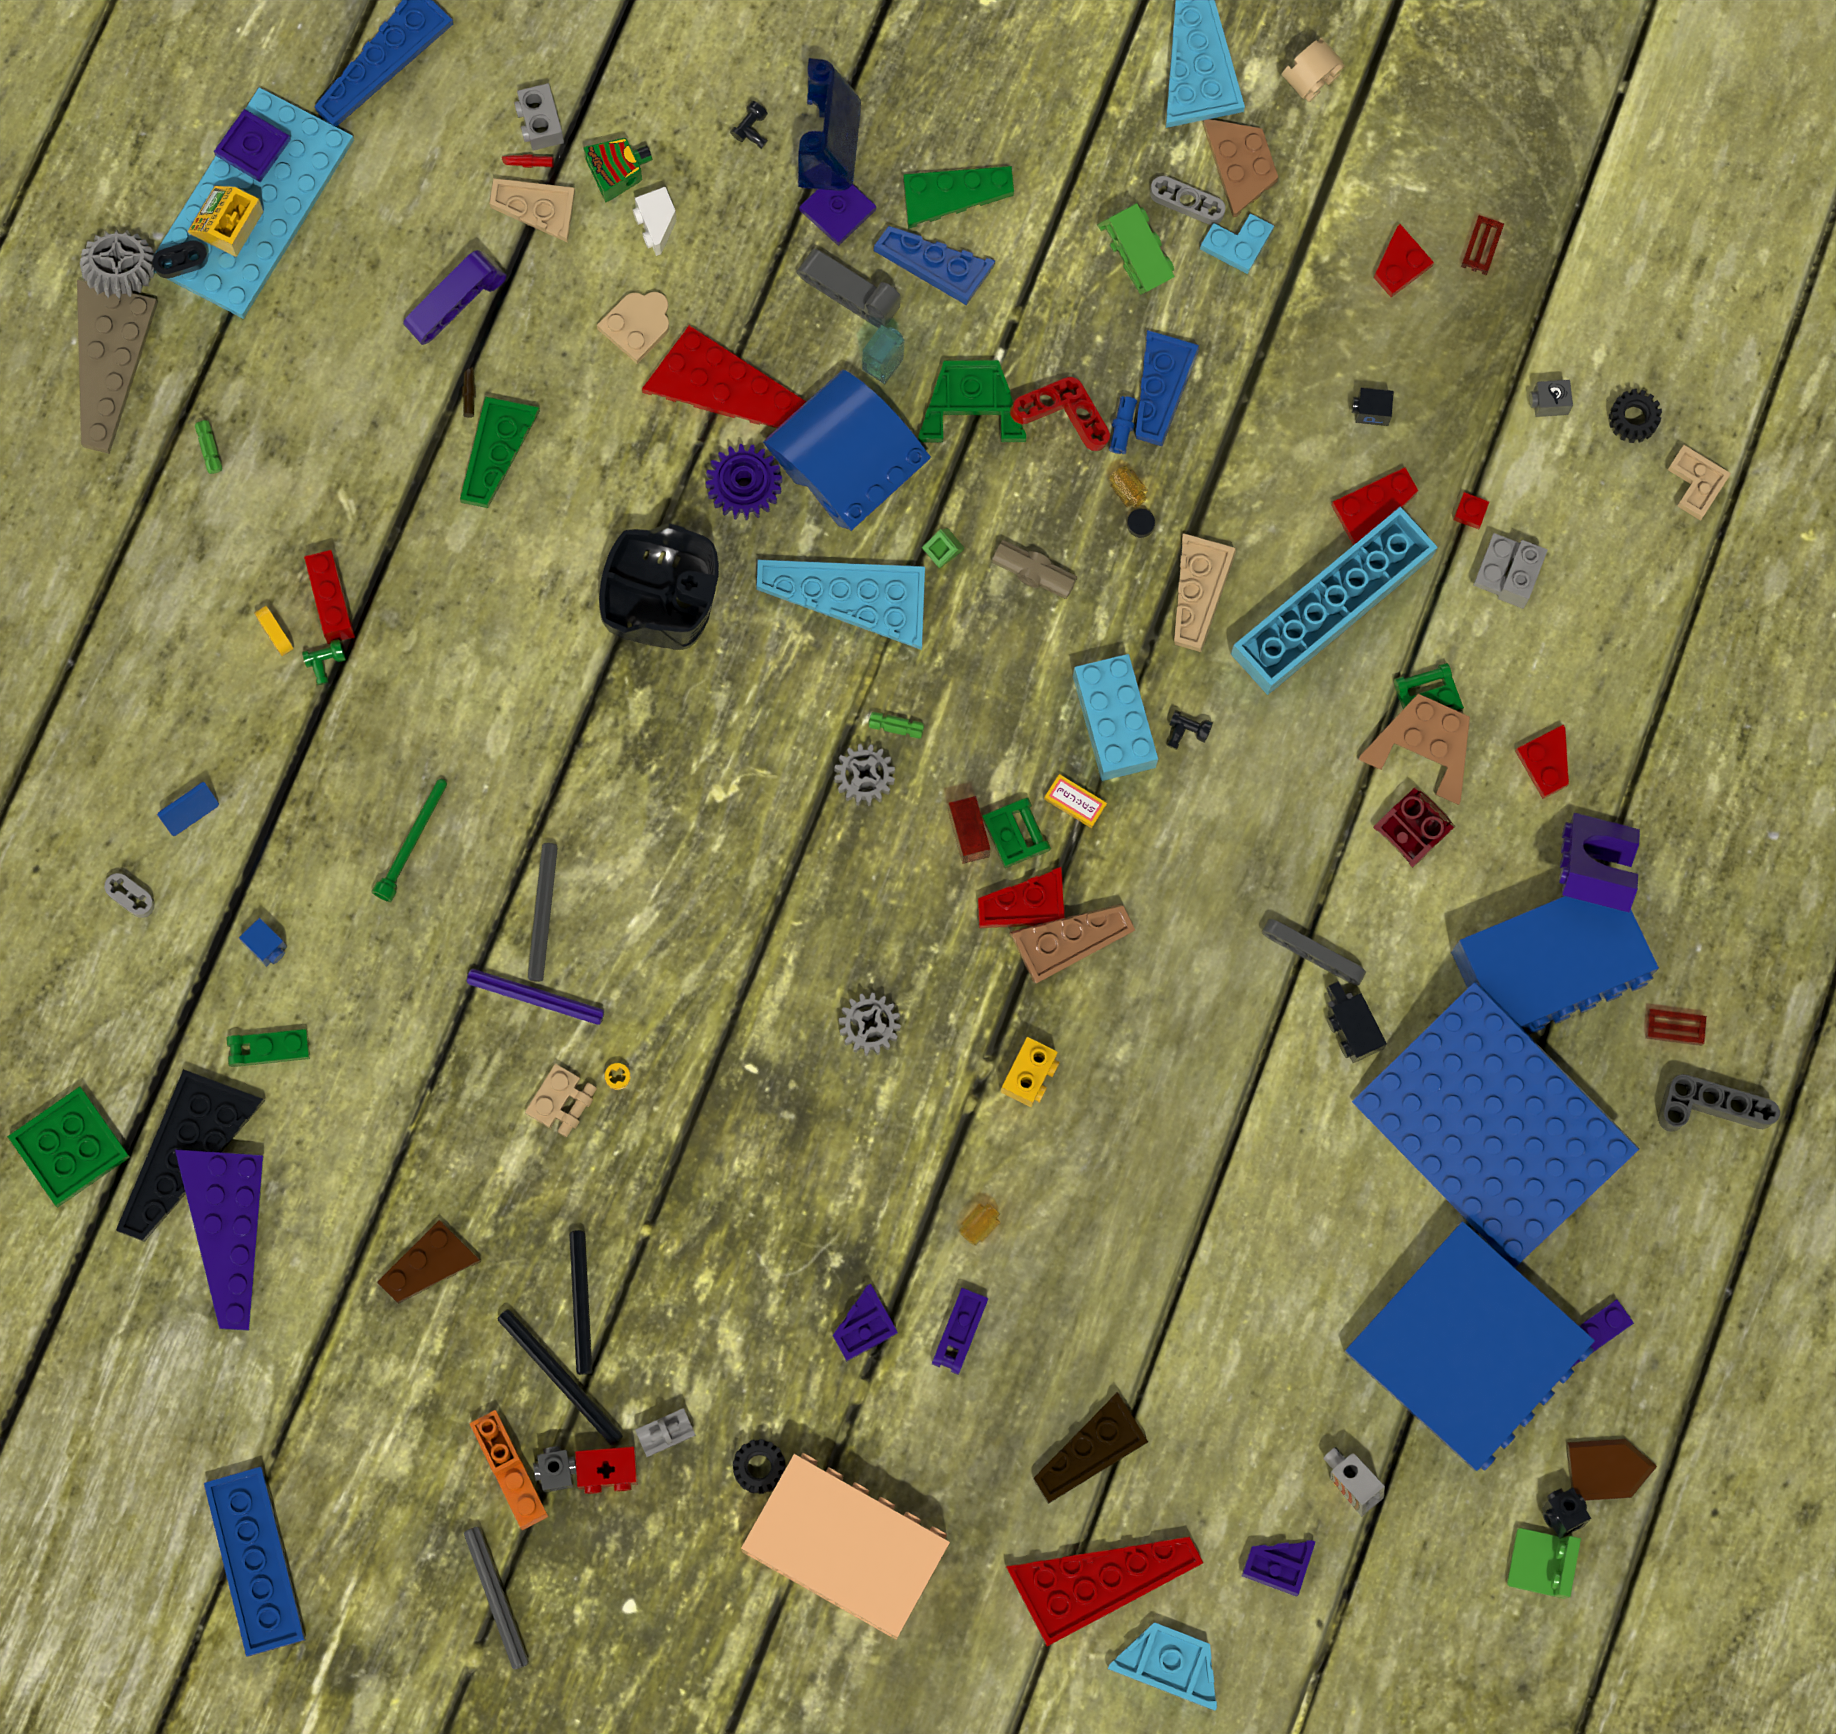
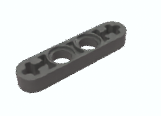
[1262,919,1366,986]

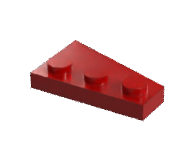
[978,867,1065,928]

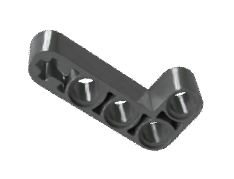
[796,249,901,329]
[1658,1074,1780,1132]

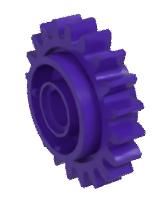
[706,444,782,521]

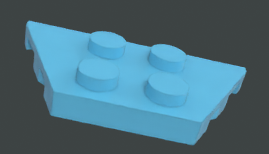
[1107,1622,1217,1711]

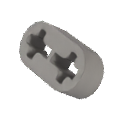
[104,873,155,918]

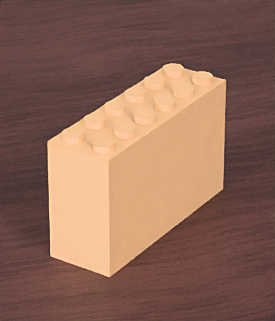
[741,1453,950,1640]

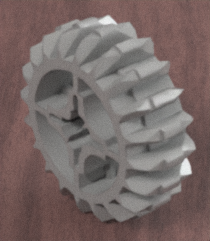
[80,229,154,299]

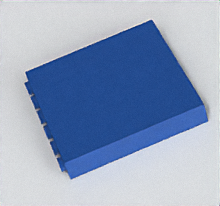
[1344,1221,1595,1471]

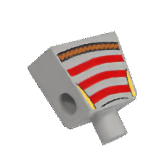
[1323,1447,1385,1517]

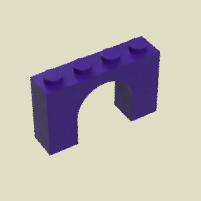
[1559,813,1640,913]

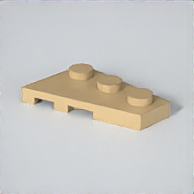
[489,178,575,243]

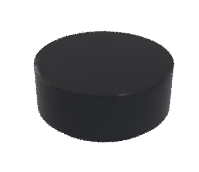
[1127,508,1155,538]

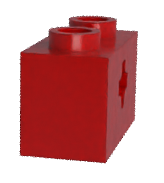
[575,1447,638,1494]

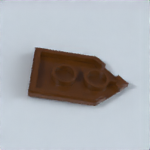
[1567,1439,1657,1501]

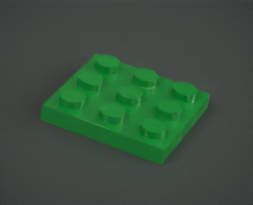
[7,1086,130,1208]

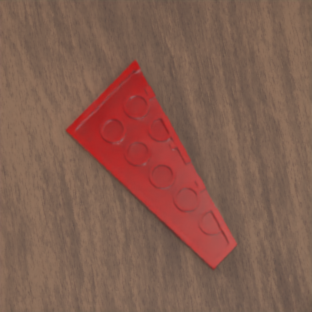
[642,325,806,428]
[1005,1537,1203,1647]

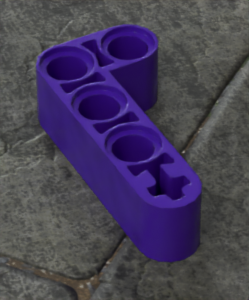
[403,250,507,345]

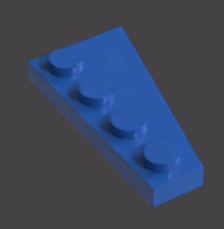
[873,226,995,305]
[1136,330,1200,446]

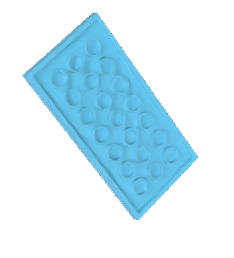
[154,88,354,319]

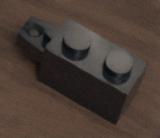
[1326,981,1387,1063]

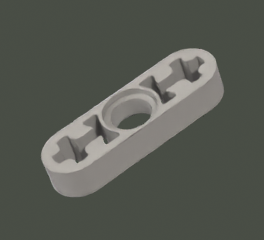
[1150,176,1225,225]

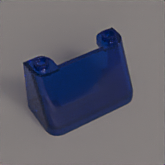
[798,58,861,191]

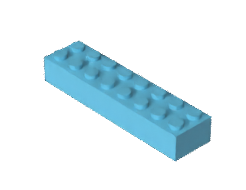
[1231,507,1438,695]

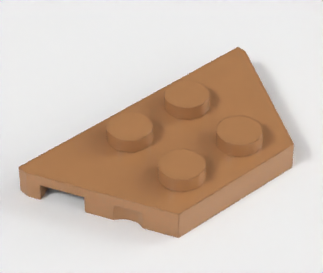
[1203,119,1278,218]

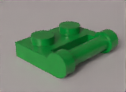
[1394,663,1464,712]
[982,798,1051,868]

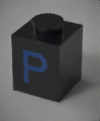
[1351,388,1394,426]

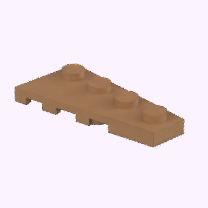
[1009,904,1135,983]

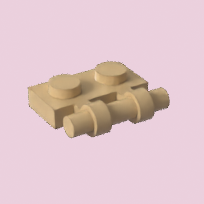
[525,1064,597,1138]

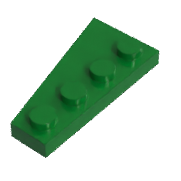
[903,166,1014,229]
[460,397,540,508]

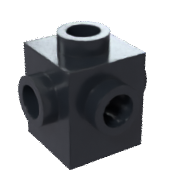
[1542,1488,1591,1539]

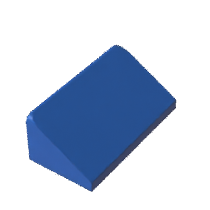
[157,782,219,836]

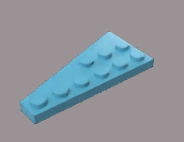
[1166,0,1245,128]
[757,560,925,650]

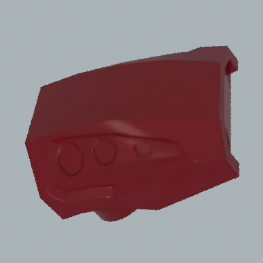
[1373,787,1456,868]

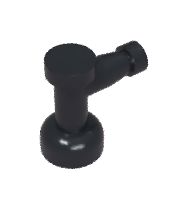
[730,101,768,149]
[1167,710,1213,750]

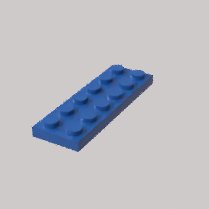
[204,1467,306,1657]

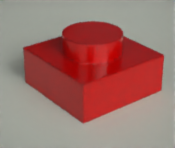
[1453,492,1490,530]

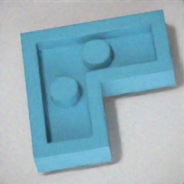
[1200,213,1274,274]

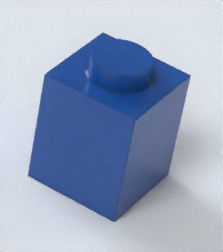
[239,918,287,967]

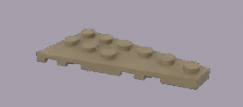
[77,280,158,454]

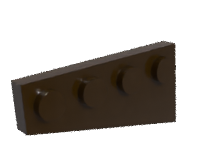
[1033,1392,1148,1504]

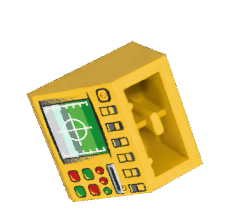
[188,186,263,257]

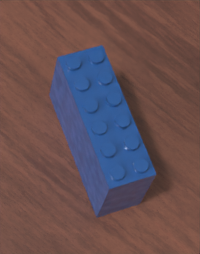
[1451,896,1659,1035]

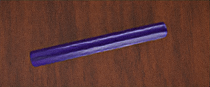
[467,969,604,1025]

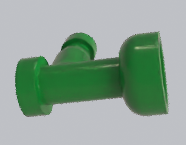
[302,639,346,685]

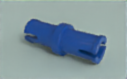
[1109,396,1137,454]

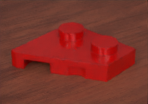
[1374,224,1434,298]

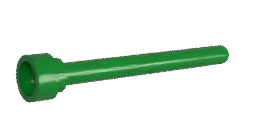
[371,778,447,903]

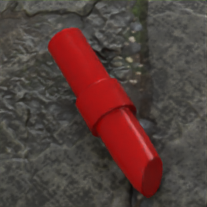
[502,154,554,168]

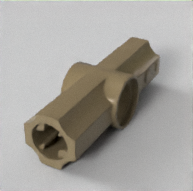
[992,540,1077,599]

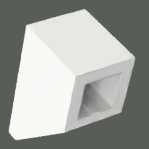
[632,187,676,256]

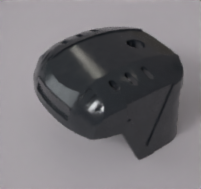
[599,523,719,650]

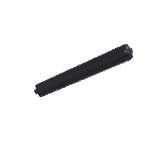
[569,1230,592,1375]

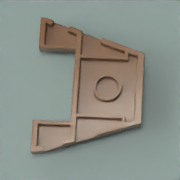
[1358,694,1470,805]

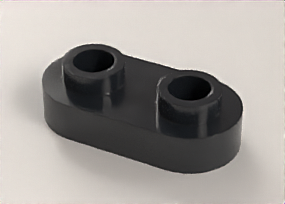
[152,240,208,279]

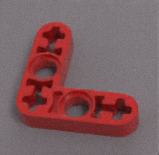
[1010,377,1110,451]

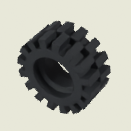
[1609,389,1662,443]
[733,1439,786,1494]

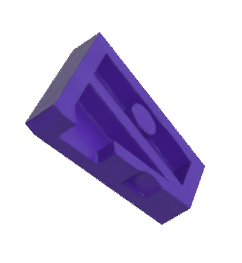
[833,1284,898,1362]
[1241,1540,1316,1597]

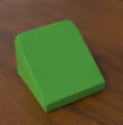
[922,528,965,568]

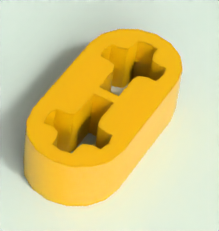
[254,605,294,656]

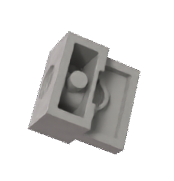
[1473,533,1548,609]

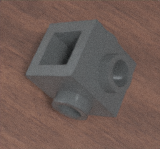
[533,1446,576,1493]

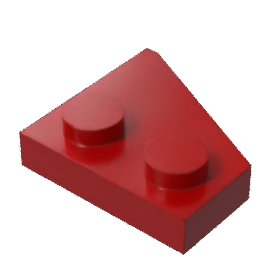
[1515,724,1569,799]

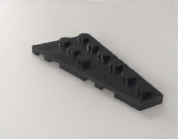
[116,1069,265,1242]

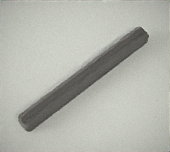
[528,843,558,982]
[464,1527,529,1669]

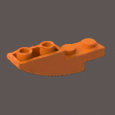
[469,1410,548,1530]

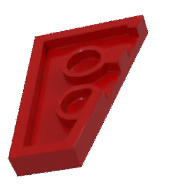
[1331,467,1418,545]

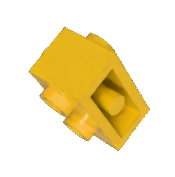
[1001,1037,1060,1107]

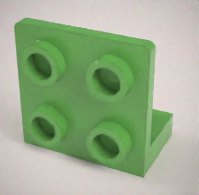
[1507,1528,1581,1599]

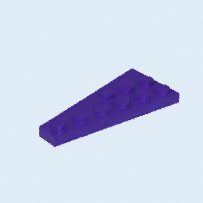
[175,1150,264,1331]

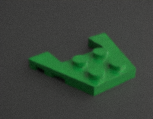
[918,360,1026,443]

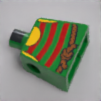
[583,138,653,203]

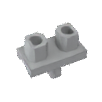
[635,1408,696,1458]

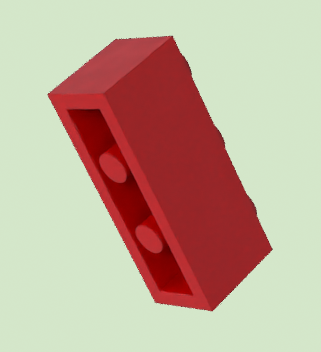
[304,550,355,644]

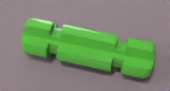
[195,420,222,474]
[869,712,924,739]

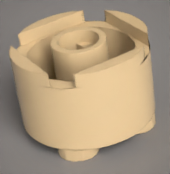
[1281,38,1345,102]

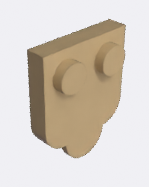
[597,292,669,364]

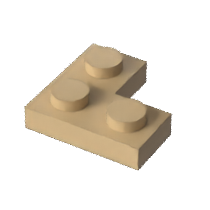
[1668,445,1731,521]

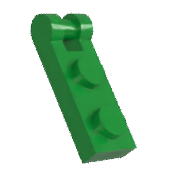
[226,1029,310,1067]

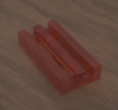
[1461,215,1505,276]
[1645,1009,1707,1046]

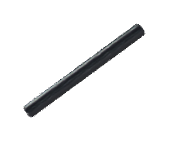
[497,1309,623,1446]

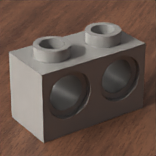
[514,83,564,151]

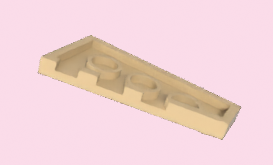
[1174,534,1236,652]

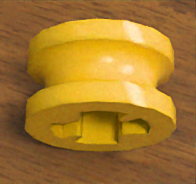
[605,1063,630,1090]

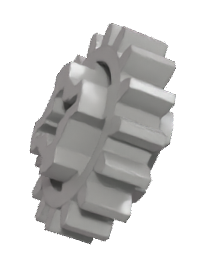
[834,744,895,806]
[839,993,901,1056]

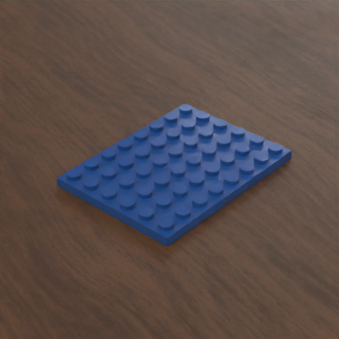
[1352,981,1640,1268]

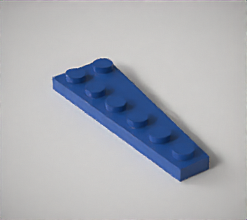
[314,0,453,127]

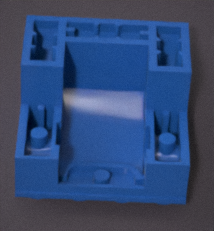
[763,369,932,531]

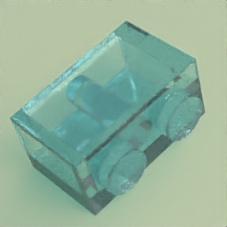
[862,325,904,384]

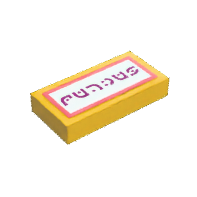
[1044,774,1107,828]

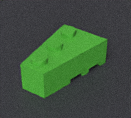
[1097,203,1175,295]

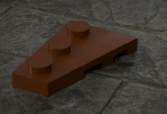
[377,1220,481,1304]

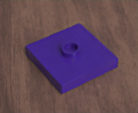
[213,109,291,182]
[799,171,876,246]

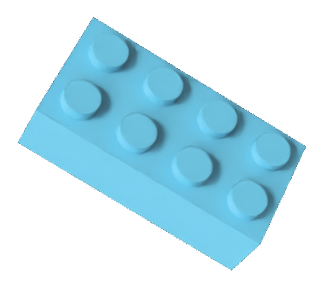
[1073,654,1158,781]

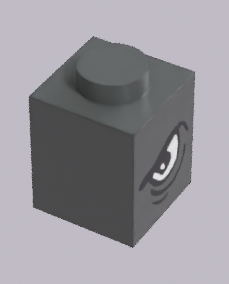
[1529,380,1573,417]

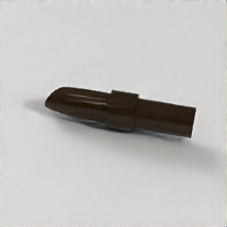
[462,367,476,418]

